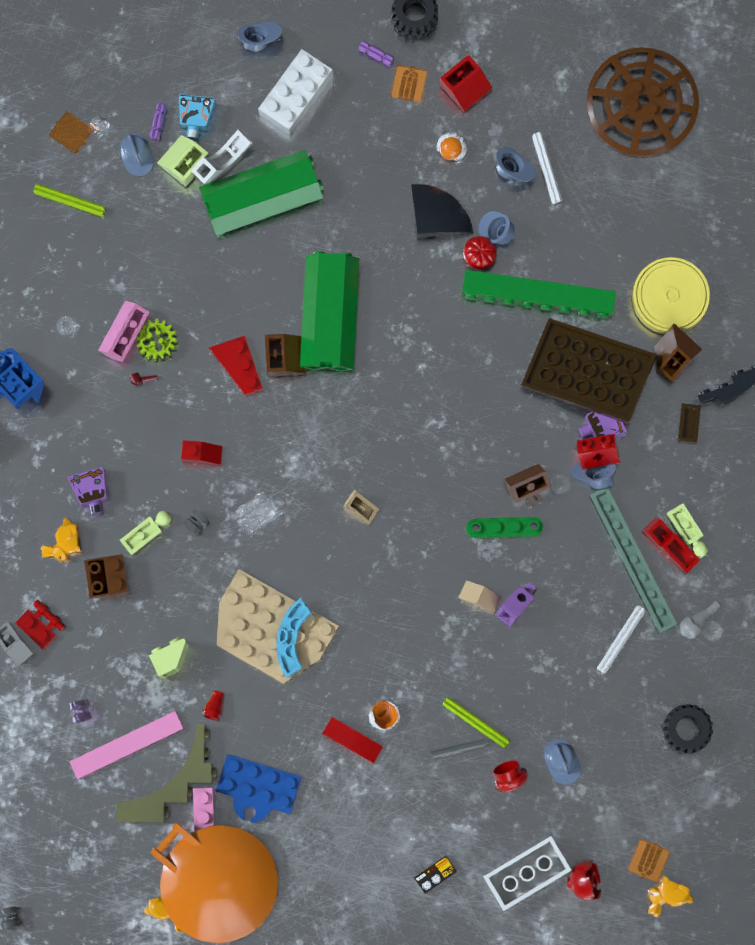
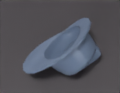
[238,22,282,52]
[119,133,154,176]
[496,147,536,182]
[478,211,516,244]
[571,462,617,489]
[544,739,581,785]

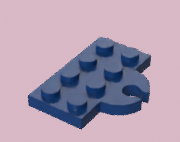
[216,754,302,823]

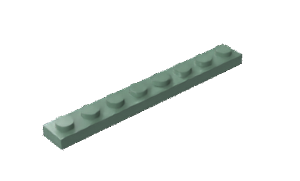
[590,487,677,633]

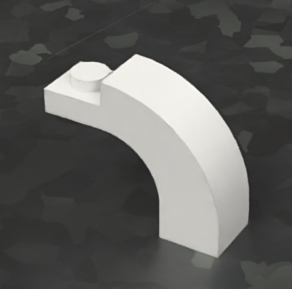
[191,130,253,184]

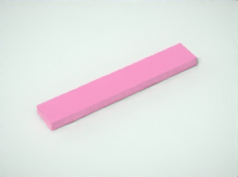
[69,711,184,779]

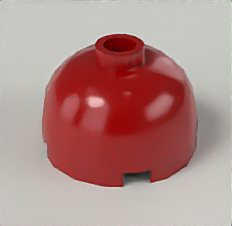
[567,860,601,901]

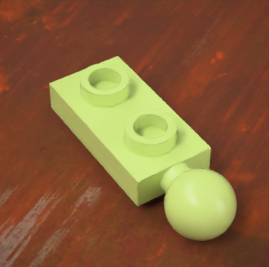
[666,504,708,557]
[120,511,171,556]

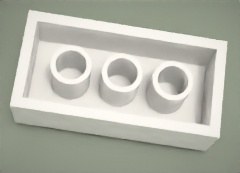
[258,49,333,135]
[483,836,571,911]

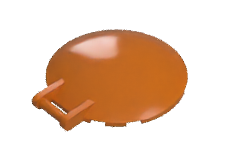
[150,822,278,943]

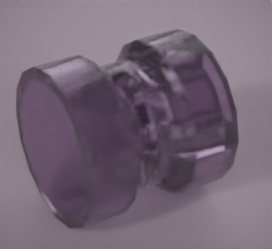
[69,699,92,723]

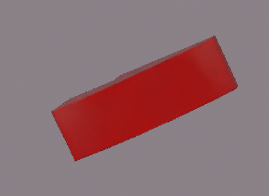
[642,517,700,574]
[322,717,383,764]

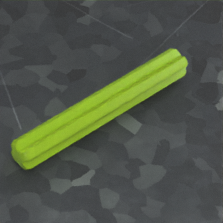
[33,184,105,216]
[443,697,510,748]

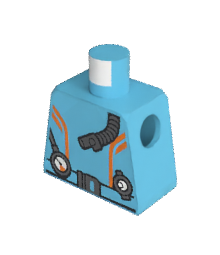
[179,94,216,140]

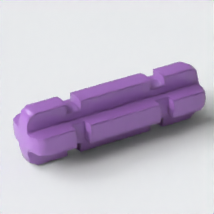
[359,41,394,66]
[150,103,167,140]

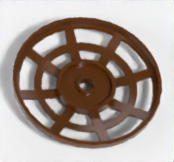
[586,47,699,157]

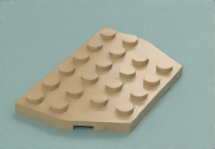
[217,569,339,684]

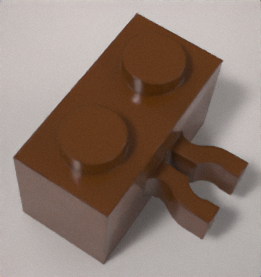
[504,464,551,507]

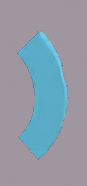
[276,598,312,679]

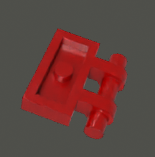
[15,599,65,650]

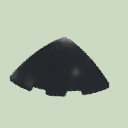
[411,184,473,238]

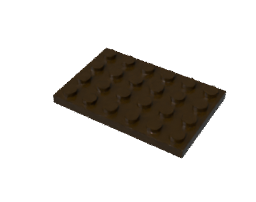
[521,318,657,424]

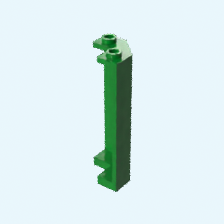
[199,150,324,236]
[300,251,360,372]

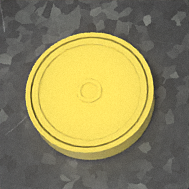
[632,257,710,334]

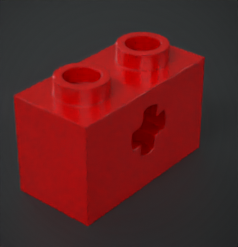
[577,434,620,470]

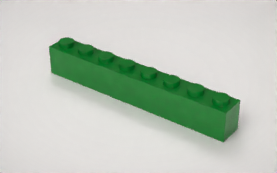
[462,270,616,319]

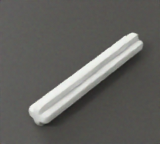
[532,132,562,204]
[597,605,646,673]

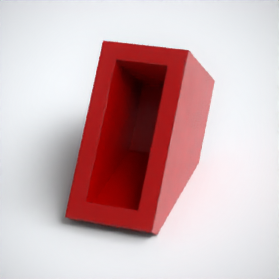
[181,440,223,465]

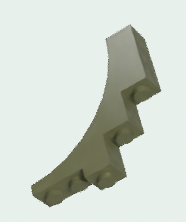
[116,724,216,822]

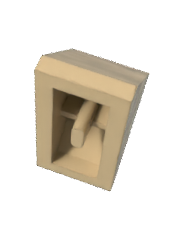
[343,490,379,525]
[459,580,501,614]

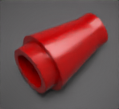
[203,690,224,721]

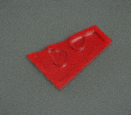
[209,335,263,396]

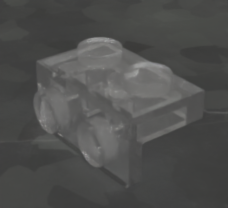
[233,492,281,537]

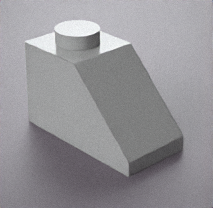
[0,621,33,666]

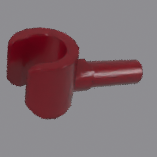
[130,372,157,386]

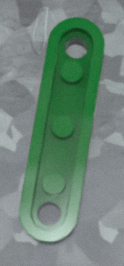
[466,517,543,538]

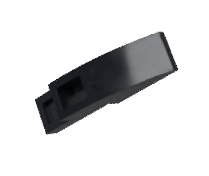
[696,365,755,407]

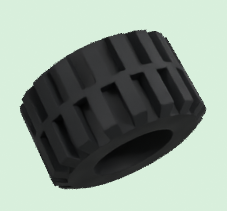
[391,0,438,39]
[662,704,713,754]

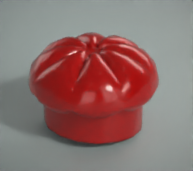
[463,236,497,269]
[493,760,528,792]

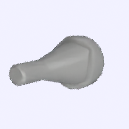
[679,601,721,639]

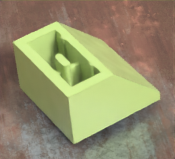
[157,135,209,187]
[149,637,189,679]

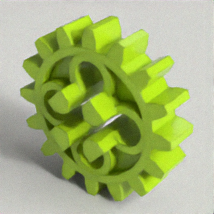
[135,319,177,361]

